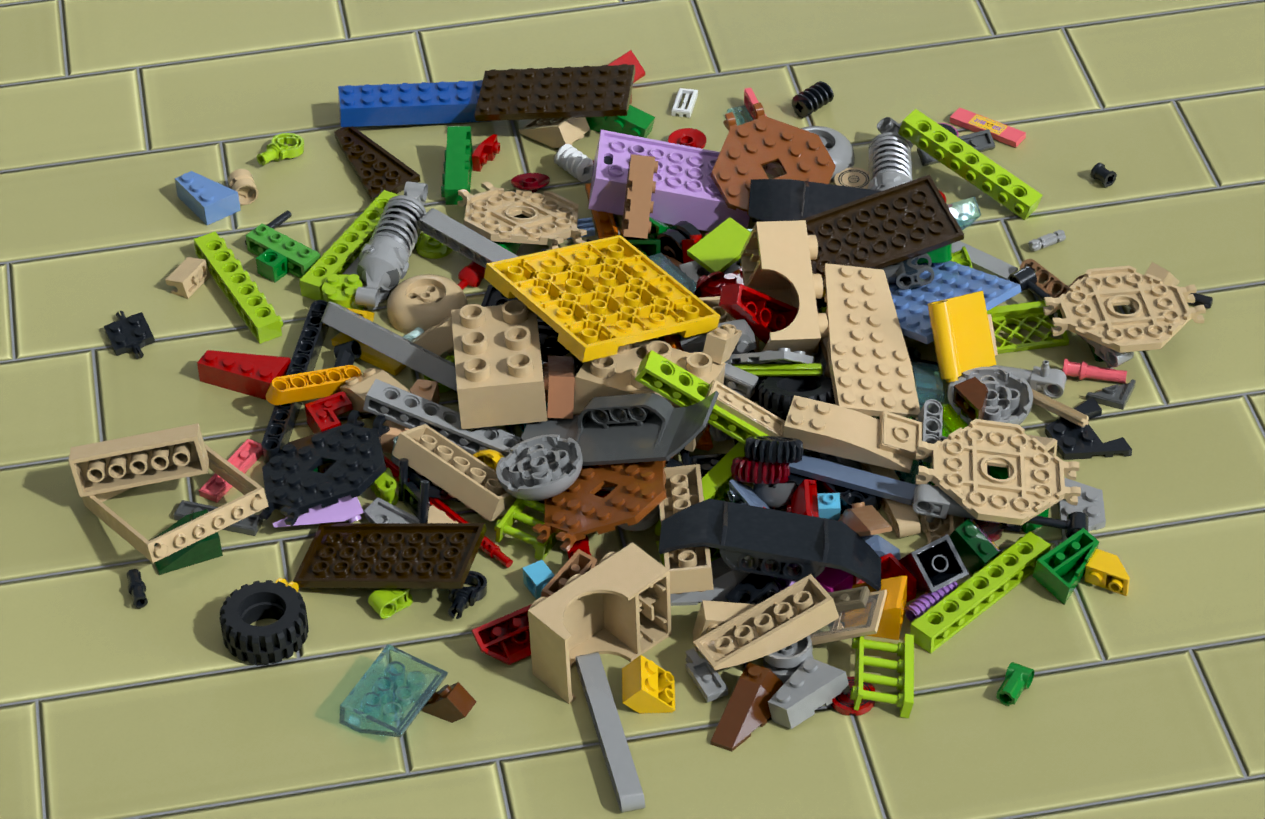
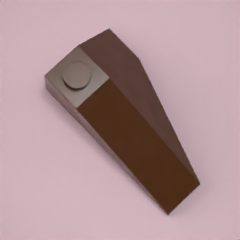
[710,663,783,752]

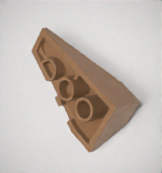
[838,502,892,536]

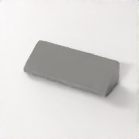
[723,362,758,400]

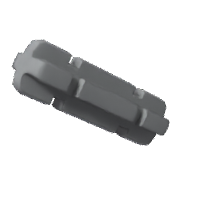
[1028,230,1066,251]

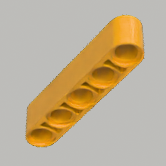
[266,365,362,405]

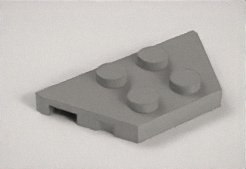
[1058,478,1106,541]

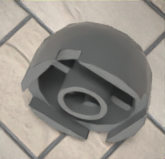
[753,480,797,511]

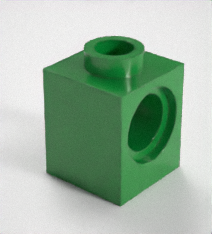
[256,248,289,283]

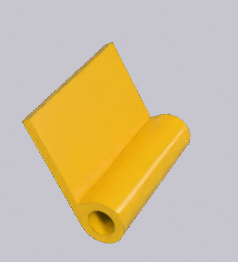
[927,291,996,383]

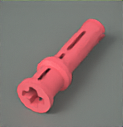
[1063,359,1127,384]

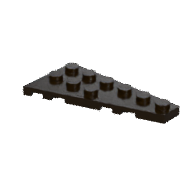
[334,126,420,202]

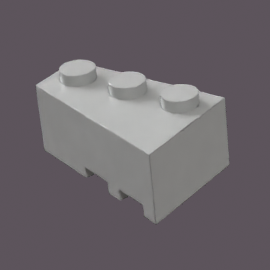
[679,319,756,355]
[768,657,850,729]

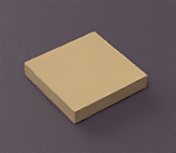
[879,411,923,461]

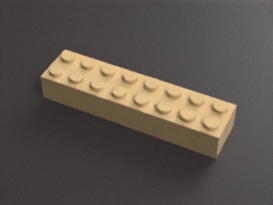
[659,464,714,594]

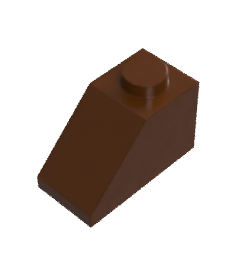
[953,377,988,421]

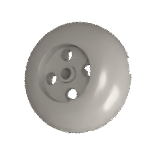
[800,126,855,182]
[947,367,1033,427]
[496,434,583,501]

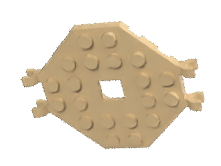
[458,182,587,250]
[1043,266,1206,353]
[915,419,1081,525]

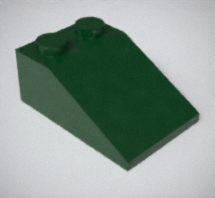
[152,509,223,575]

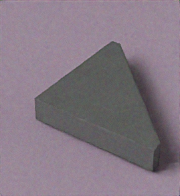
[1086,379,1136,410]

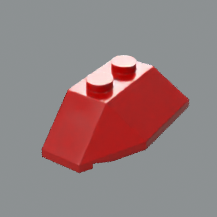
[787,479,819,517]
[471,597,548,665]

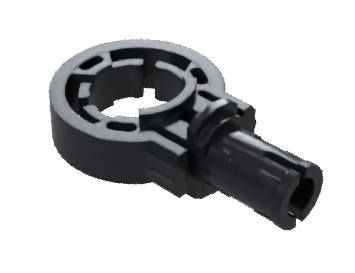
[448,571,487,619]

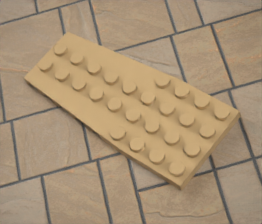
[823,263,920,420]

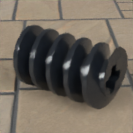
[792,81,834,118]

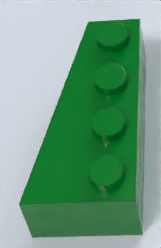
[441,126,473,205]

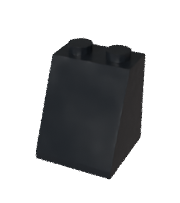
[898,534,969,594]

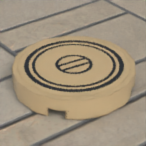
[834,167,870,189]

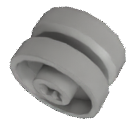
[763,635,814,684]

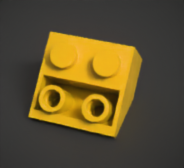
[622,655,675,714]

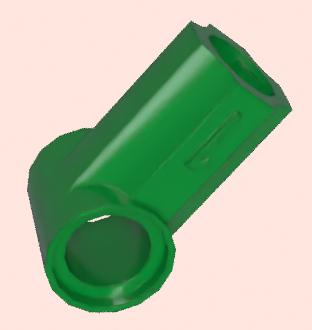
[996,662,1035,706]

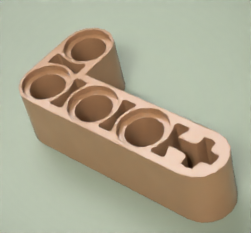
[1020,259,1084,298]

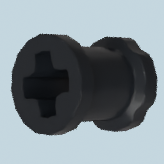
[1090,163,1117,187]

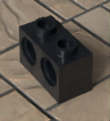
[725,573,780,604]

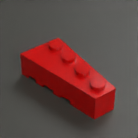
[719,284,798,344]
[197,350,291,400]

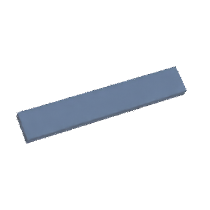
[789,454,918,505]

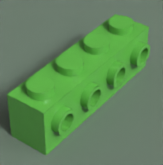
[246,224,321,278]

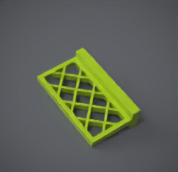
[987,301,1069,354]

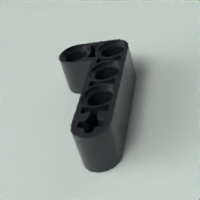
[811,456,881,514]

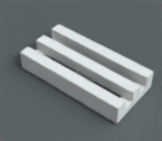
[671,88,698,118]

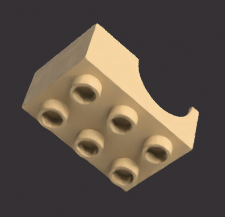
[740,220,828,356]
[451,300,547,429]
[573,340,726,452]
[528,542,672,704]

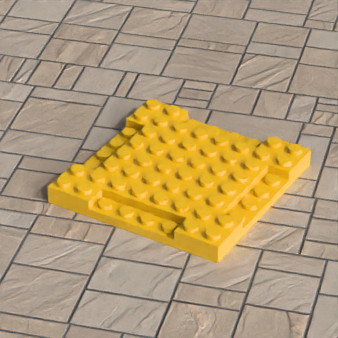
[484,235,720,362]

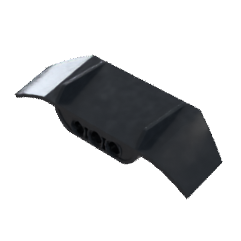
[748,179,881,222]
[659,499,881,591]

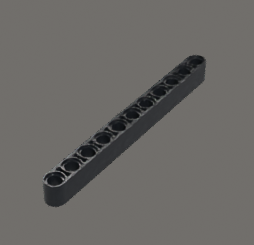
[261,300,329,464]

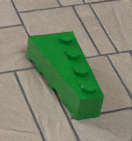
[585,105,655,138]

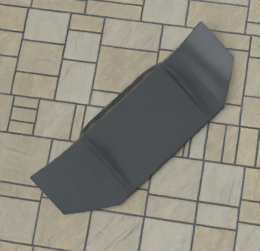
[521,391,719,466]

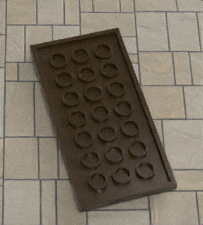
[475,64,635,121]
[801,174,964,289]
[293,523,487,589]

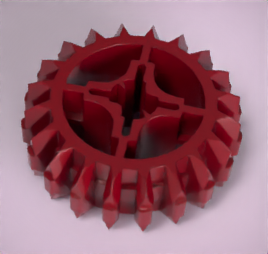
[731,456,790,484]

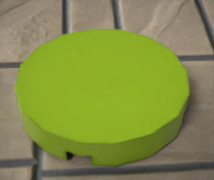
[415,232,453,259]

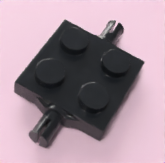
[104,311,155,359]

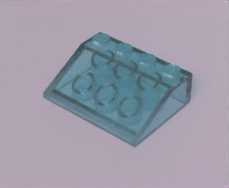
[339,644,448,738]

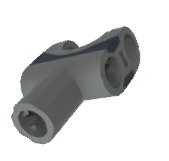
[881,253,934,290]

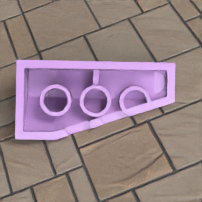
[272,495,364,527]

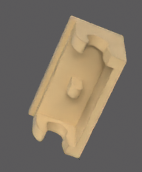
[165,257,211,299]

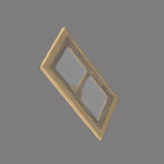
[810,590,887,645]

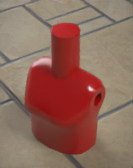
[458,261,486,290]

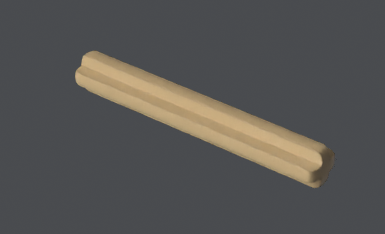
[1031,388,1089,427]

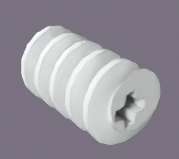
[554,144,593,182]

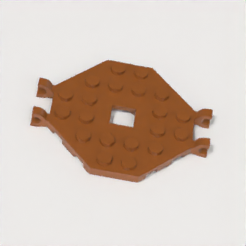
[711,102,836,215]
[532,454,676,552]

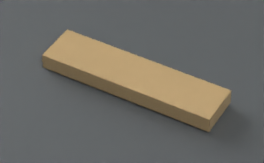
[706,379,785,437]

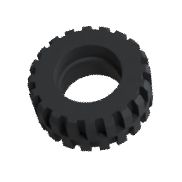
[758,375,836,421]
[219,580,309,665]

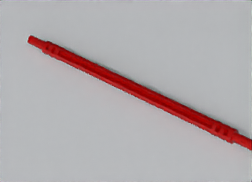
[384,456,513,568]

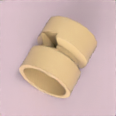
[228,169,258,205]

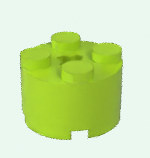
[322,274,364,310]

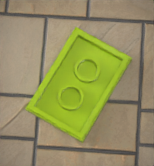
[687,217,751,273]

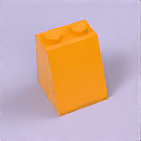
[841,576,907,640]

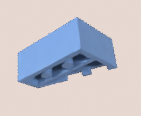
[175,171,241,225]

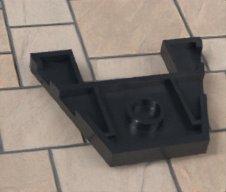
[1045,398,1132,460]

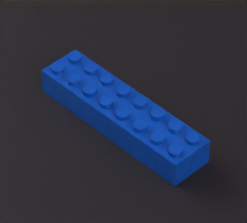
[338,80,490,127]

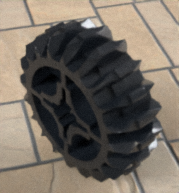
[744,436,804,463]

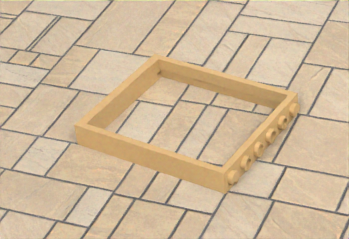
[82,444,269,563]

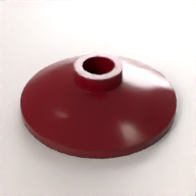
[511,173,550,193]

